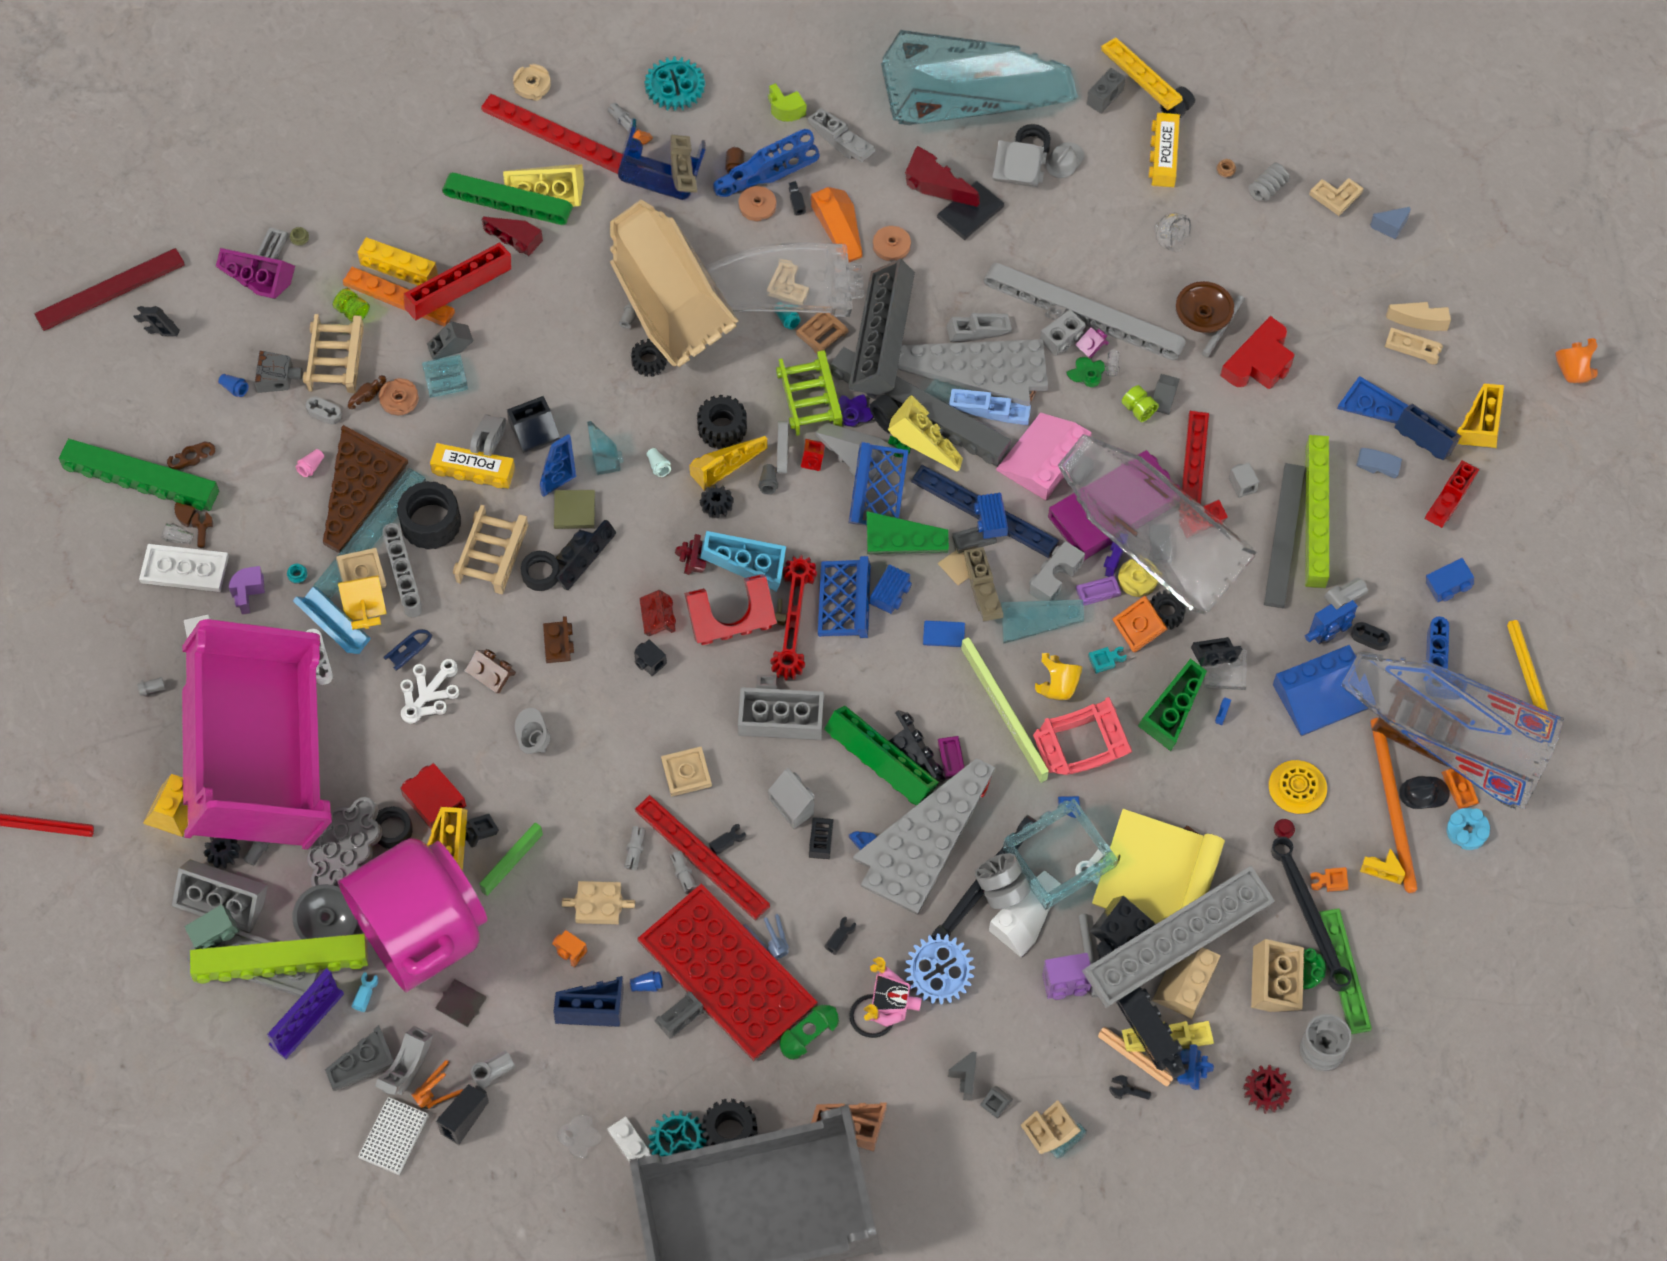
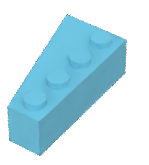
[700,531,786,592]

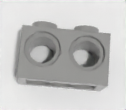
[1040,310,1086,356]

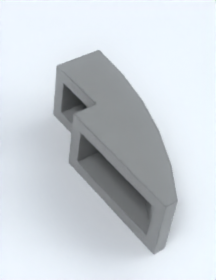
[946,313,1012,342]

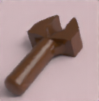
[191,512,213,548]

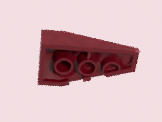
[905,146,980,207]

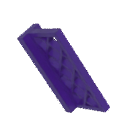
[267,968,344,1060]

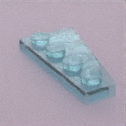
[1001,600,1084,644]

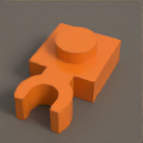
[1310,867,1349,892]

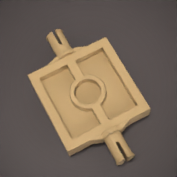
[562,881,635,924]

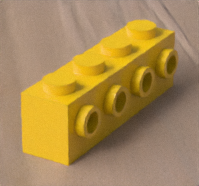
[357,237,438,286]

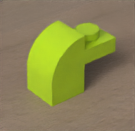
[768,83,806,122]

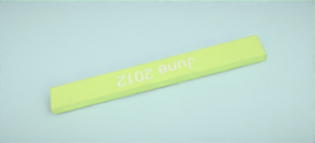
[961,637,1049,783]

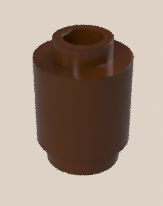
[725,147,745,174]

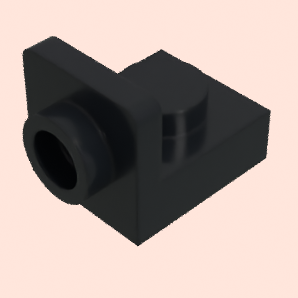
[465,814,499,848]

